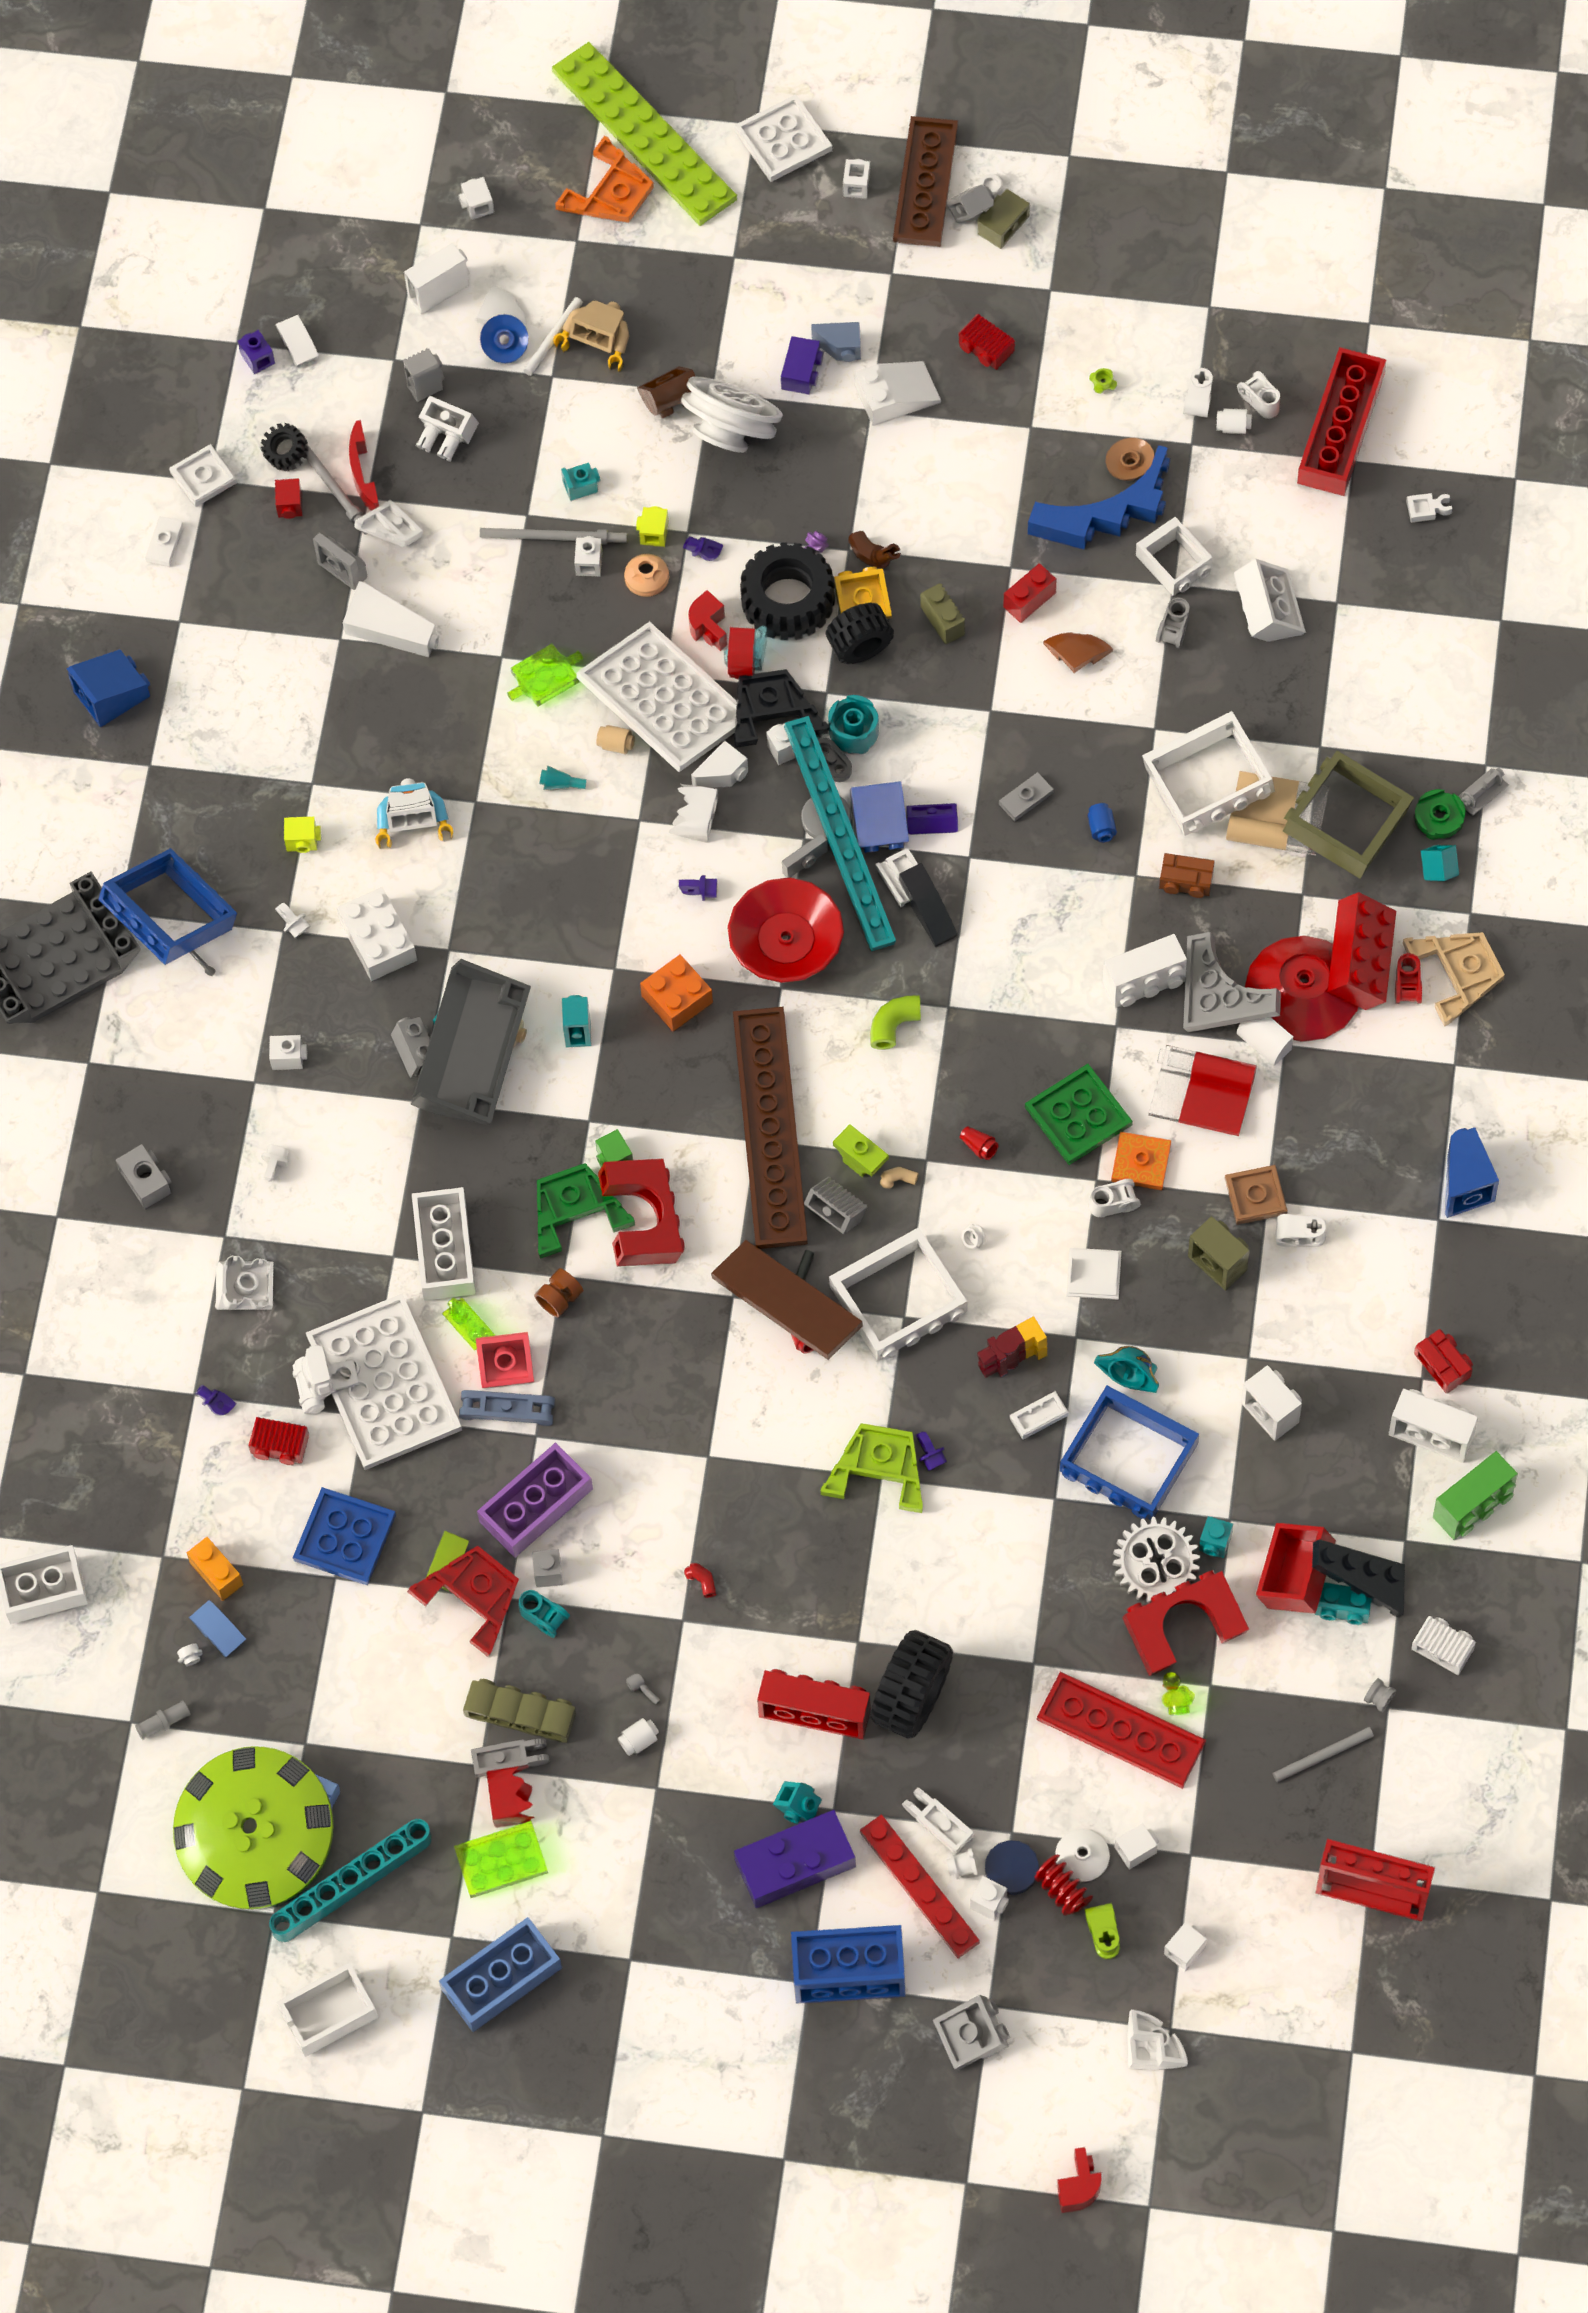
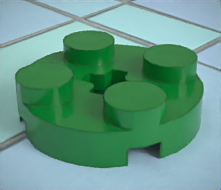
[1414,789,1466,840]

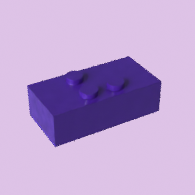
[734,1810,856,1908]

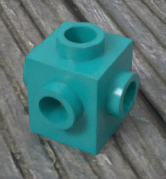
[773,1781,822,1824]

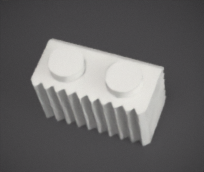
[1411,1616,1476,1676]

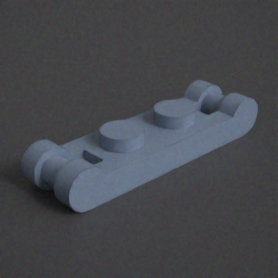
[458,1390,555,1426]

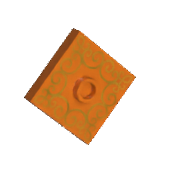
[1111,1132,1171,1190]

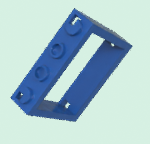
[99,848,237,965]
[1060,1385,1199,1520]

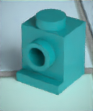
[561,462,600,501]

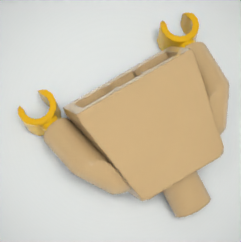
[553,301,629,372]

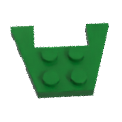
[537,1163,635,1259]

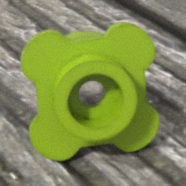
[1089,368,1117,394]

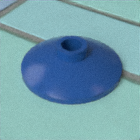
[480,314,529,363]

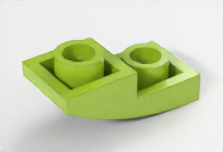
[426,1531,469,1591]

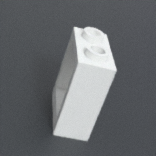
[1136,517,1213,596]

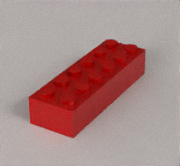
[1297,347,1387,496]

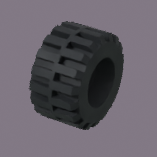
[825,602,894,664]

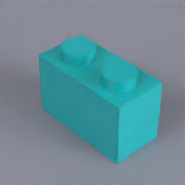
[562,995,591,1047]

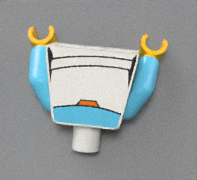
[375,778,453,849]

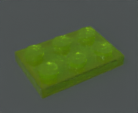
[454,1821,548,1899]

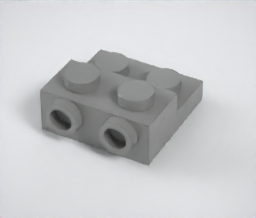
[313,532,367,591]
[933,1995,1010,2070]

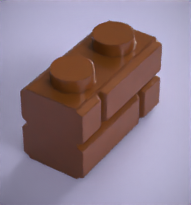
[1159,853,1215,898]

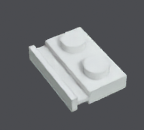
[876,848,918,907]

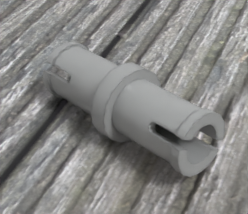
[135,1700,190,1740]

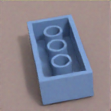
[439,1917,562,2032]

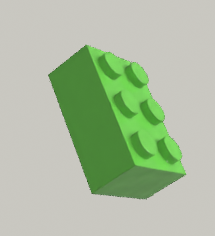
[1433,1451,1518,1540]

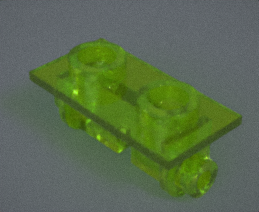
[442,1298,495,1351]

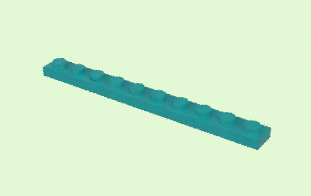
[784,716,896,951]

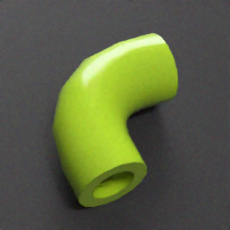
[870,995,921,1050]

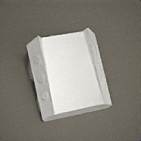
[215,1256,273,1310]

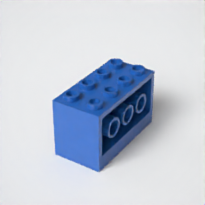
[791,1925,906,2004]

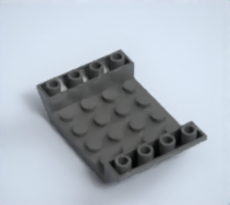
[0,871,141,1024]

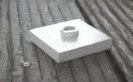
[169,444,237,507]

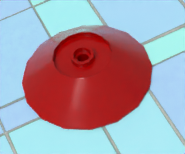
[727,877,844,983]
[1245,935,1358,1042]

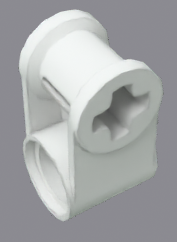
[1183,368,1213,417]
[1237,371,1280,419]
[1089,1179,1141,1217]
[1276,1214,1326,1247]

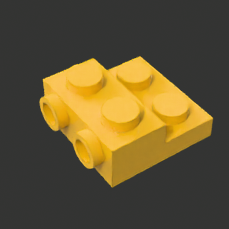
[834,567,892,619]

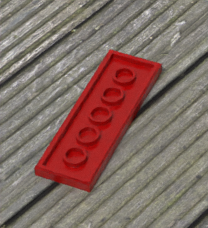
[1037,1671,1206,1789]

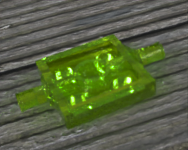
[507,644,583,707]

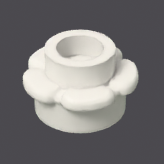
[962,1224,986,1249]
[177,1644,203,1666]

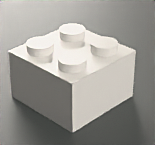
[1241,1365,1302,1441]

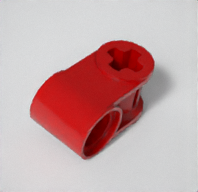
[1395,953,1422,1004]

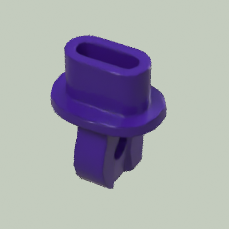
[683,536,724,561]
[679,875,717,901]
[195,1385,236,1416]
[916,1431,947,1471]

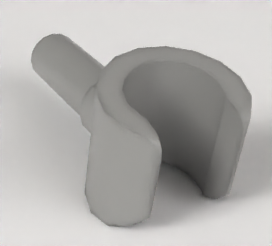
[626,1674,660,1705]

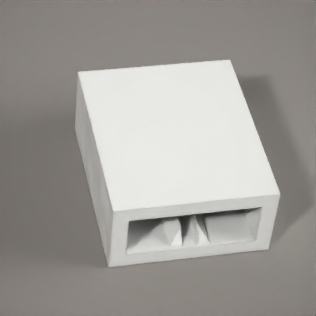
[404,243,470,314]

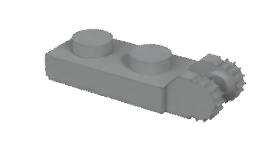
[471,1738,550,1778]

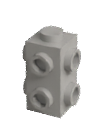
[391,1017,430,1078]

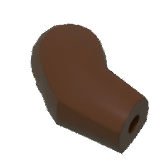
[848,531,901,569]

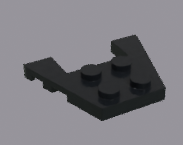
[734,669,829,748]

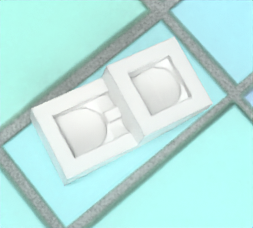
[276,315,319,367]

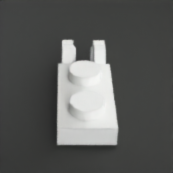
[902,1788,975,1855]

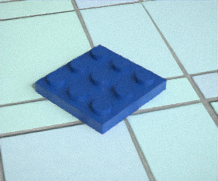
[292,1487,396,1586]

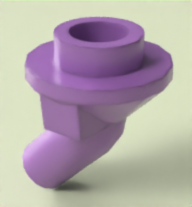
[804,531,829,553]

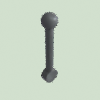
[189,950,216,976]

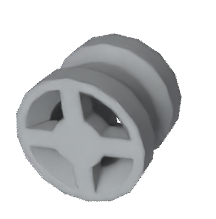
[1364,1678,1397,1712]

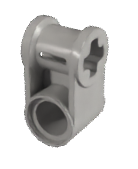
[1156,598,1190,649]

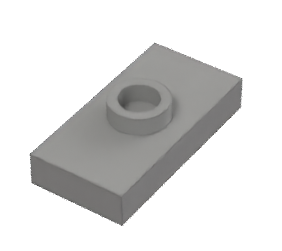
[999,772,1054,821]
[782,834,828,878]

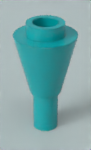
[539,765,587,790]

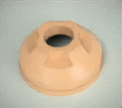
[624,554,669,597]

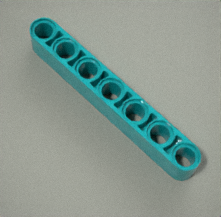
[269,1819,432,1942]

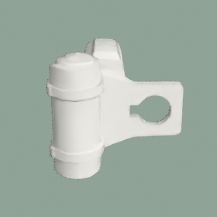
[292,1345,359,1414]

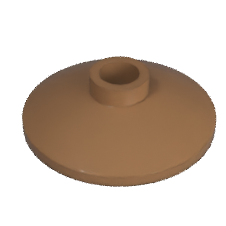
[1106,438,1155,481]

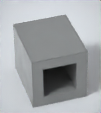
[532,1549,563,1588]

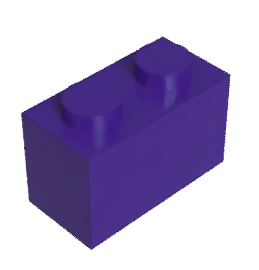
[781,336,824,395]

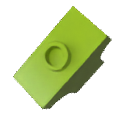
[833,1124,889,1177]

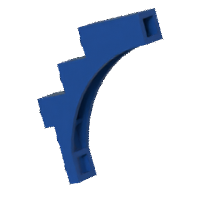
[1028,445,1171,549]

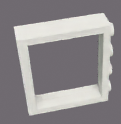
[1142,711,1275,836]
[829,1227,967,1361]

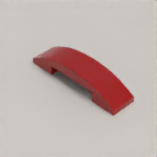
[349,420,379,511]

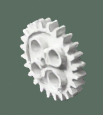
[1113,1517,1200,1603]

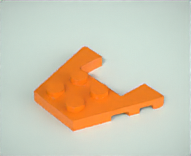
[555,135,654,223]

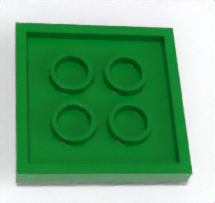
[1025,1064,1133,1165]

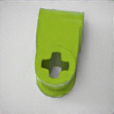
[1085,1903,1120,1959]

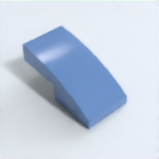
[189,1600,246,1657]

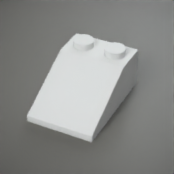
[855,361,941,426]

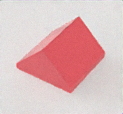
[476,1332,534,1388]

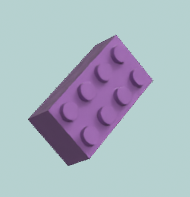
[477,1442,593,1558]

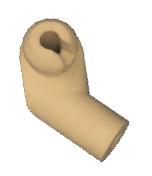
[880,1167,919,1189]

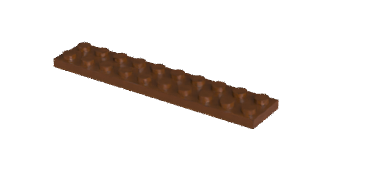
[733,1006,808,1249]

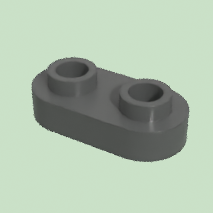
[818,738,852,782]

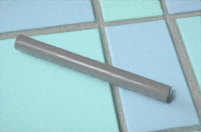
[1273,1727,1374,1783]

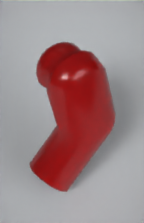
[684,1563,716,1598]

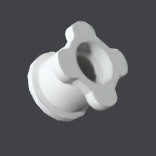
[946,1848,978,1880]

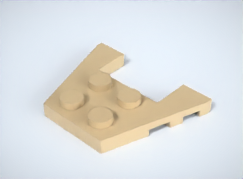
[1403,932,1505,1026]

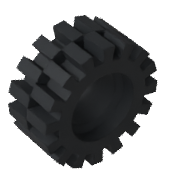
[261,423,309,471]

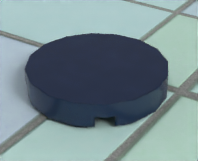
[985,1840,1039,1895]

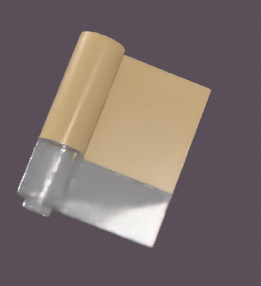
[1226,771,1329,856]

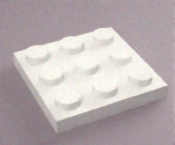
[734,94,832,182]

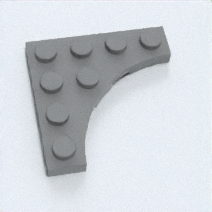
[1183,932,1281,1032]

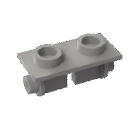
[1458,768,1509,816]

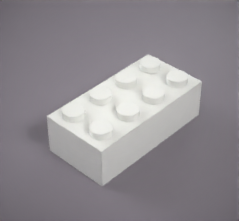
[412,1187,476,1301]

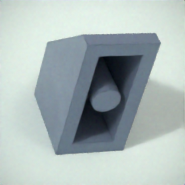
[811,322,861,362]

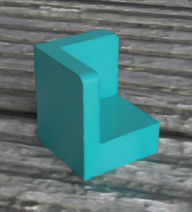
[1421,845,1459,881]

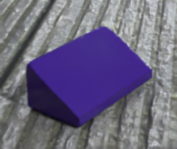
[906,803,958,835]

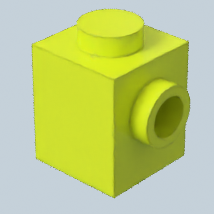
[636,506,669,547]
[284,816,321,853]

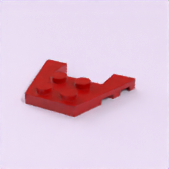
[407,1546,519,1657]

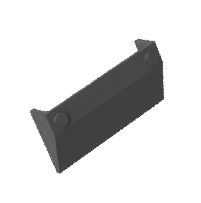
[411,959,531,1125]

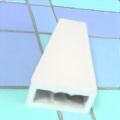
[343,581,439,657]

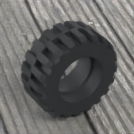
[740,542,835,640]
[870,1630,953,1738]

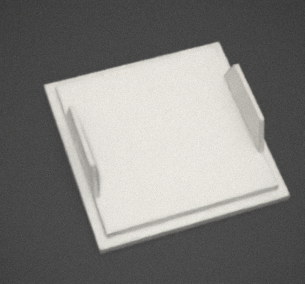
[1066,1248,1121,1300]

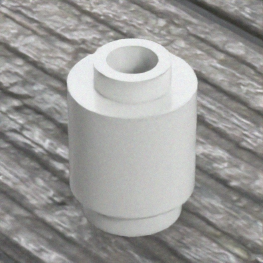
[1217,409,1252,434]
[617,1718,659,1756]

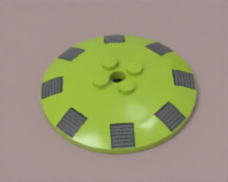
[173,1746,333,1910]

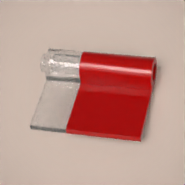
[1148,1044,1257,1136]

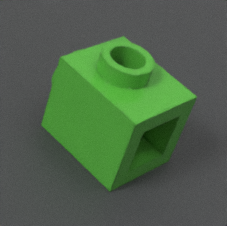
[595,1129,633,1167]

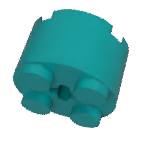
[828,695,879,754]

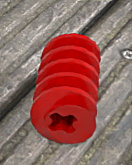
[1035,1854,1093,1916]

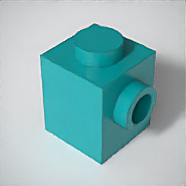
[1199,1516,1233,1558]

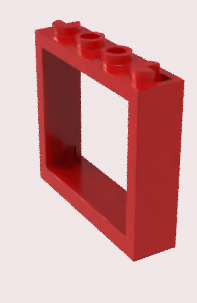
[1315,1839,1435,1922]

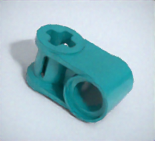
[519,1590,570,1638]

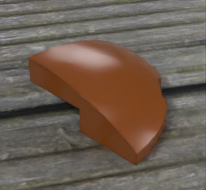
[1043,632,1113,673]

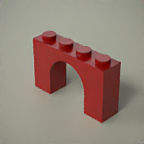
[598,1159,685,1267]
[1122,1570,1249,1676]

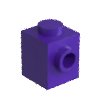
[238,330,275,375]

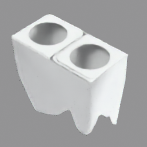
[669,784,718,843]

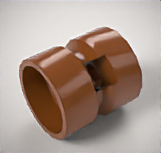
[534,1268,583,1318]

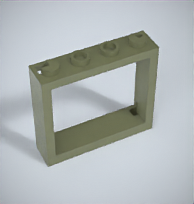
[1283,750,1414,879]

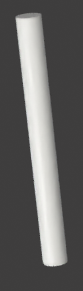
[523,297,583,376]

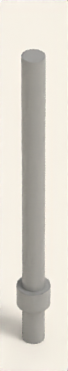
[291,425,368,535]
[480,528,627,545]

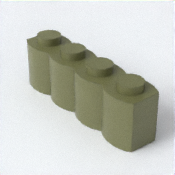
[463,1679,576,1743]

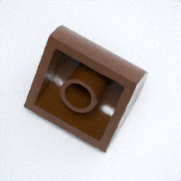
[637,366,696,418]

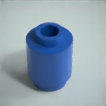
[1087,803,1117,843]

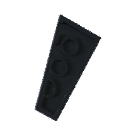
[1312,1539,1405,1617]

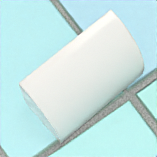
[1237,1017,1293,1066]

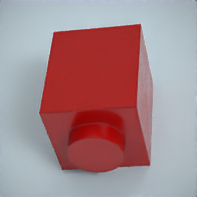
[275,478,303,519]

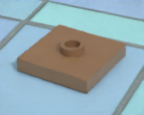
[1224,1165,1288,1225]

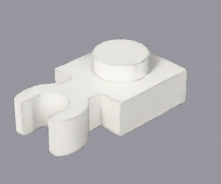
[1407,493,1452,522]

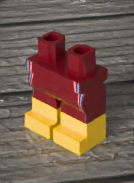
[977,1316,1048,1378]

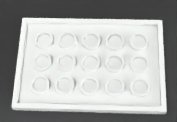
[576,621,737,772]
[306,1293,462,1470]

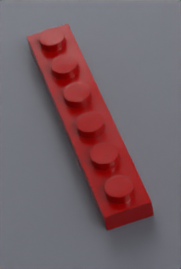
[860,1814,980,1959]

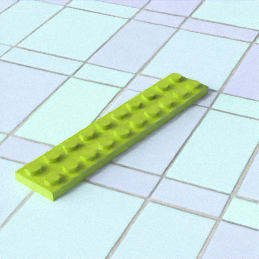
[552,41,737,226]

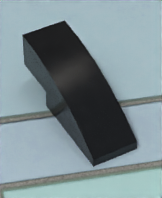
[899,863,958,947]

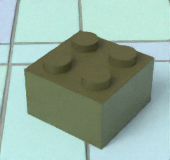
[1188,1216,1249,1291]

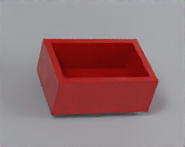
[1256,1523,1336,1614]

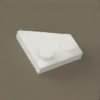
[354,500,423,548]

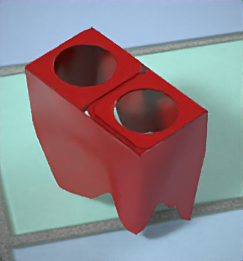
[486,1765,535,1828]

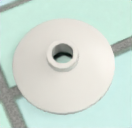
[1055,1829,1110,1882]

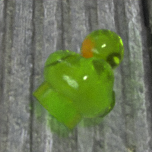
[1161,1672,1195,1715]

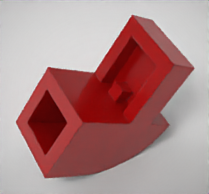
[688,590,727,651]
[728,627,756,680]
[1057,2147,1102,2213]

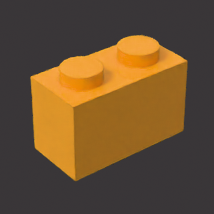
[186,1537,243,1601]

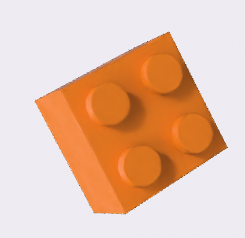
[640,954,713,1032]

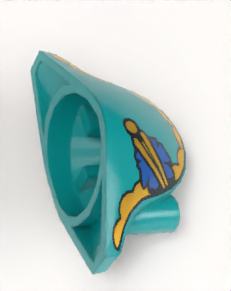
[1094,1346,1159,1393]

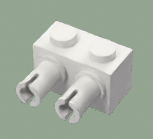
[416,396,479,461]

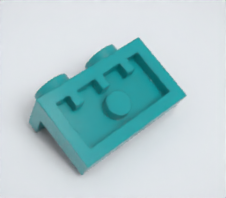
[1315,1582,1372,1625]

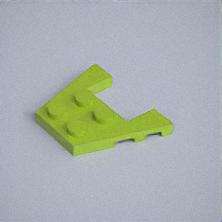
[821,1423,923,1513]

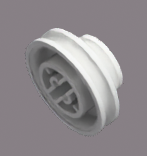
[681,377,783,453]

